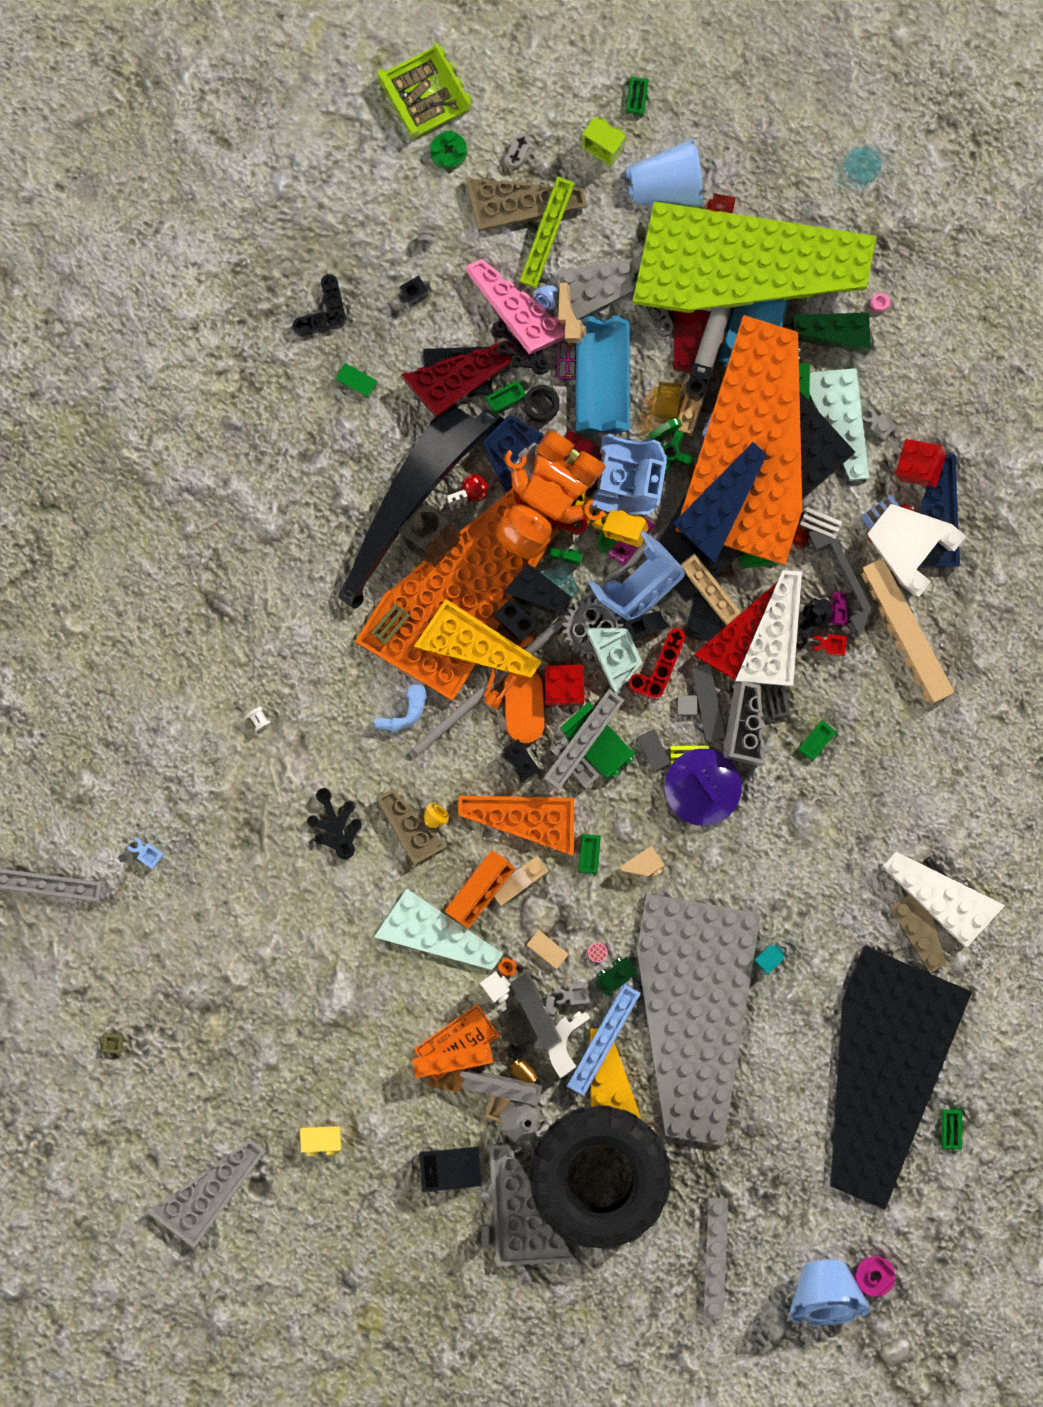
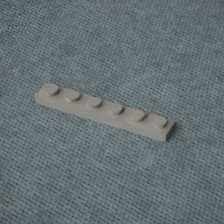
[543,689,624,791]
[0,869,103,902]
[703,1197,728,1320]

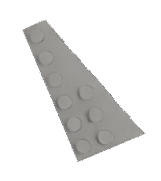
[558,257,642,320]
[147,1139,266,1248]

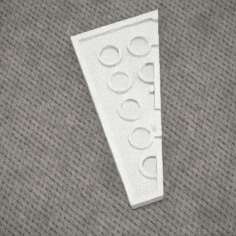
[735,570,802,686]
[882,852,1005,947]

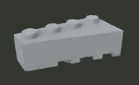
[723,681,766,766]

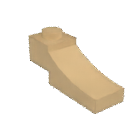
[558,283,586,343]
[494,856,549,906]

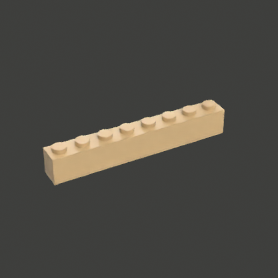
[860,558,955,705]

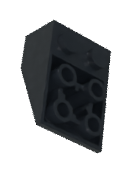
[419,1146,482,1192]

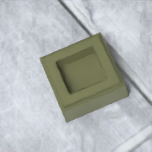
[102,1033,124,1054]

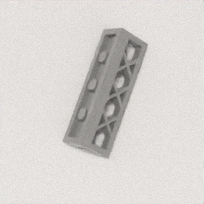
[460,1068,542,1106]

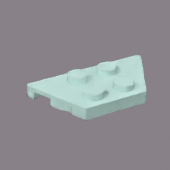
[585,628,642,695]

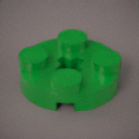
[430,130,467,169]

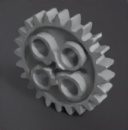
[561,598,623,660]

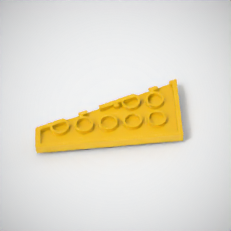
[414,599,542,678]

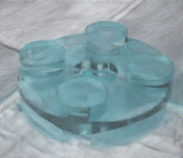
[843,146,881,185]

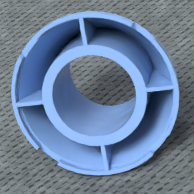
[789,1260,870,1326]

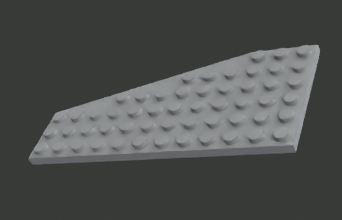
[636,893,761,1146]

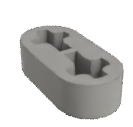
[507,133,530,169]

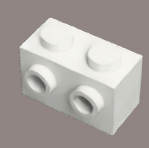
[480,971,510,1004]

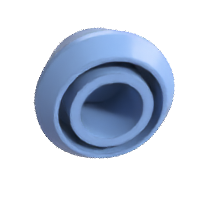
[535,285,559,310]

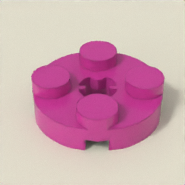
[854,1256,895,1297]

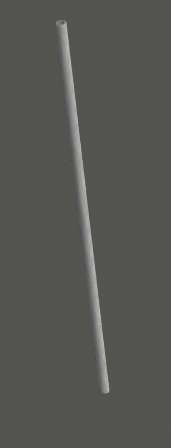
[412,520,671,755]

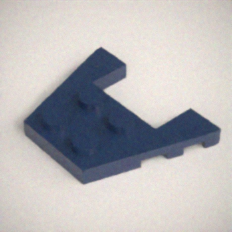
[481,415,544,493]

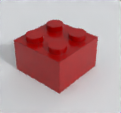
[895,439,946,488]
[545,665,584,707]

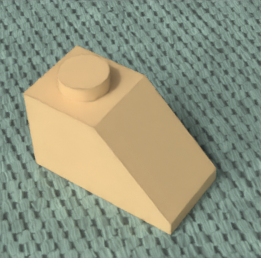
[619,846,664,878]

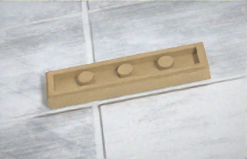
[680,554,741,625]

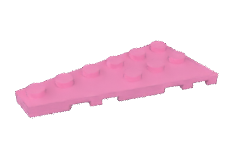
[465,259,565,355]

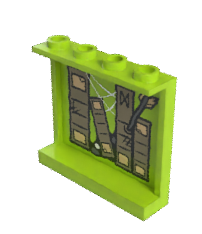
[377,41,472,140]

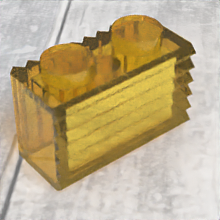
[651,381,681,423]

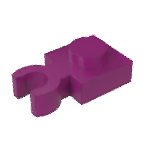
[829,591,848,626]

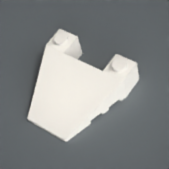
[867,504,966,596]

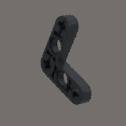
[292,274,346,336]

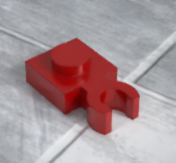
[812,634,847,656]

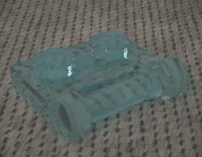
[540,561,580,594]

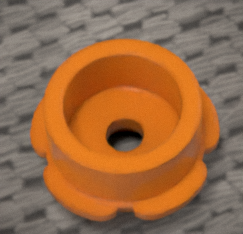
[498,958,517,977]

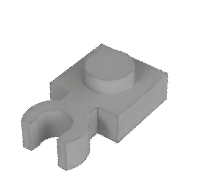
[862,408,896,441]
[555,983,590,1005]

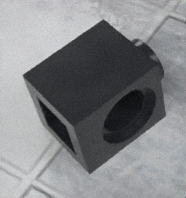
[398,275,429,308]

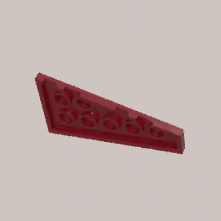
[672,310,710,374]
[401,340,521,418]

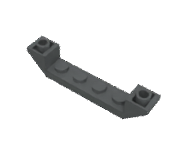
[806,531,871,638]

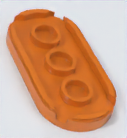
[504,672,545,744]

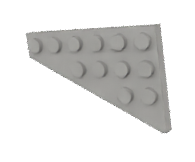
[489,1145,574,1266]

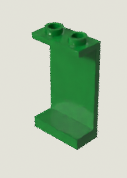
[560,702,636,780]

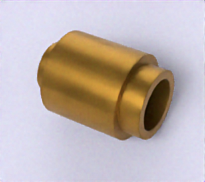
[509,1059,538,1083]

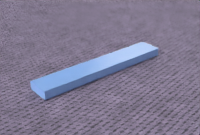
[567,984,641,1096]

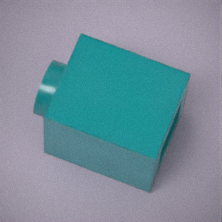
[753,944,785,975]

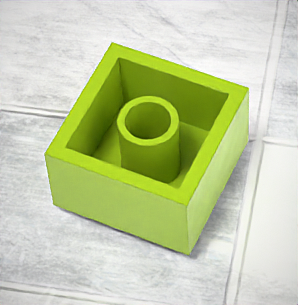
[581,116,626,167]

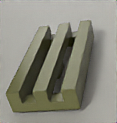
[371,603,410,645]

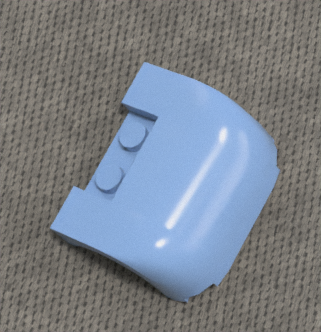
[590,434,667,516]

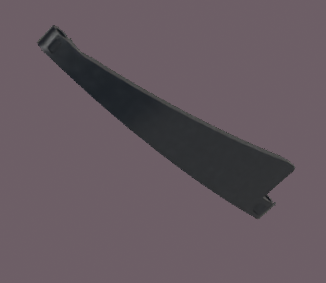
[339,406,504,609]

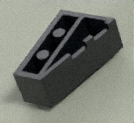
[503,563,573,616]

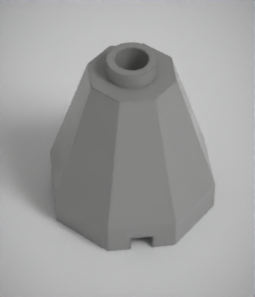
[500,1101,541,1141]

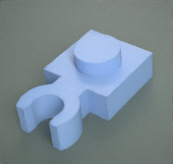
[128,838,164,869]

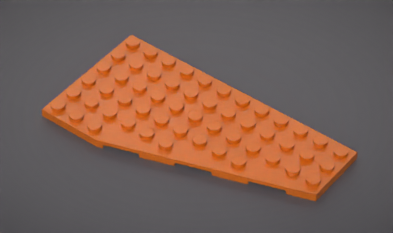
[675,315,802,565]
[355,488,560,701]

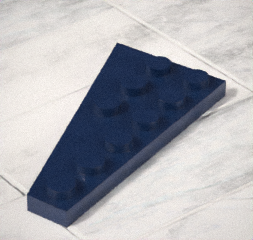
[673,442,767,564]
[918,455,960,568]

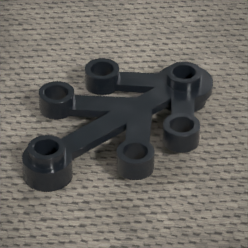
[490,321,550,375]
[307,788,362,859]

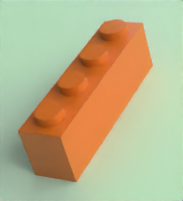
[445,850,516,930]
[412,1043,493,1078]

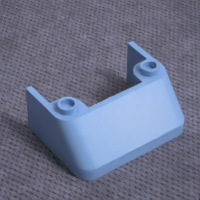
[588,531,685,621]

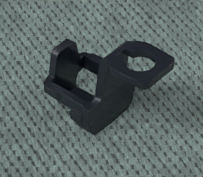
[796,598,833,650]

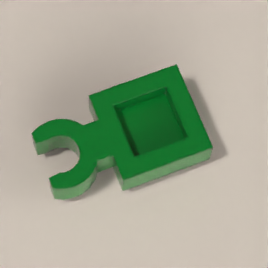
[549,548,583,566]

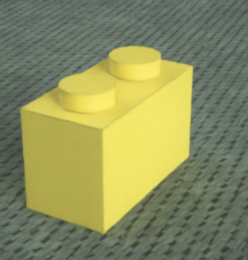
[300,1126,342,1156]

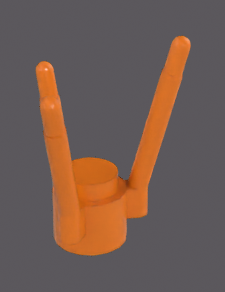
[483,669,516,710]

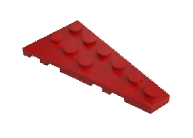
[693,581,778,683]

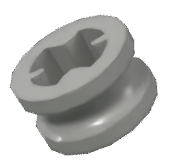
[418,230,435,245]

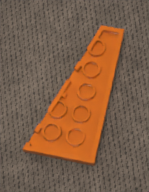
[458,796,574,856]

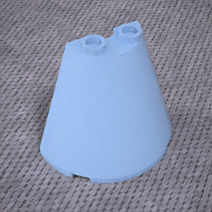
[626,139,703,209]

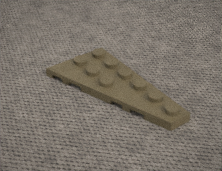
[466,177,587,232]

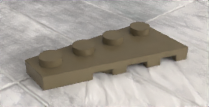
[376,789,447,866]
[889,895,947,974]

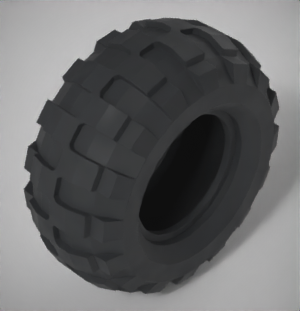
[529,1105,671,1250]

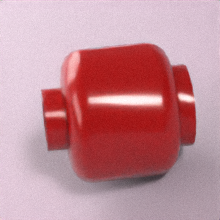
[461,474,489,502]

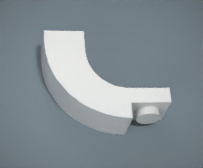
[549,1011,590,1078]

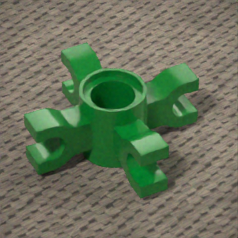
[650,430,693,477]

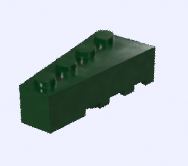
[791,312,871,355]

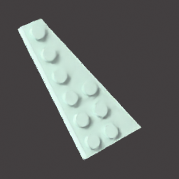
[809,368,869,481]
[374,889,503,970]

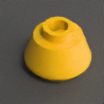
[424,803,449,828]

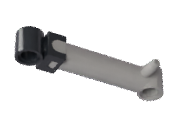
[686,307,732,400]

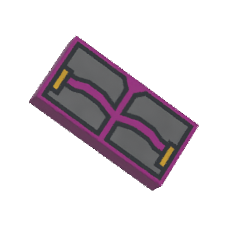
[557,341,576,380]

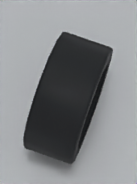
[524,385,560,423]

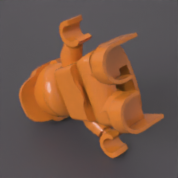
[497,430,606,559]

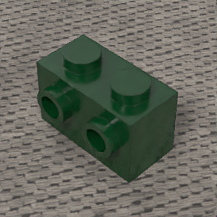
[595,956,638,996]

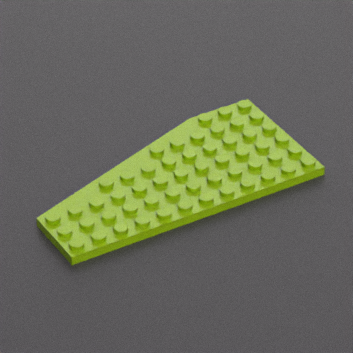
[633,201,876,313]

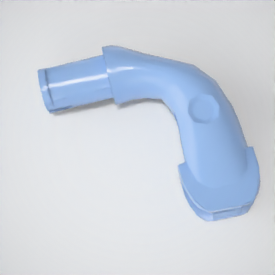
[374,685,427,733]

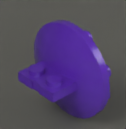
[664,749,742,826]

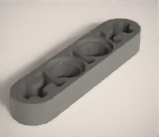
[629,270,674,337]

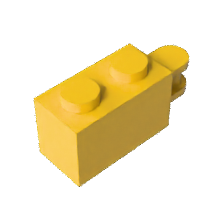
[592,510,648,548]

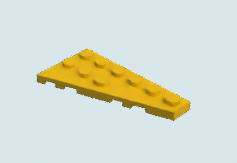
[590,1028,642,1147]

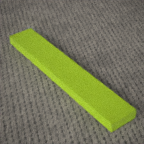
[519,176,575,289]

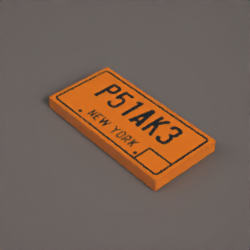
[414,1004,500,1081]

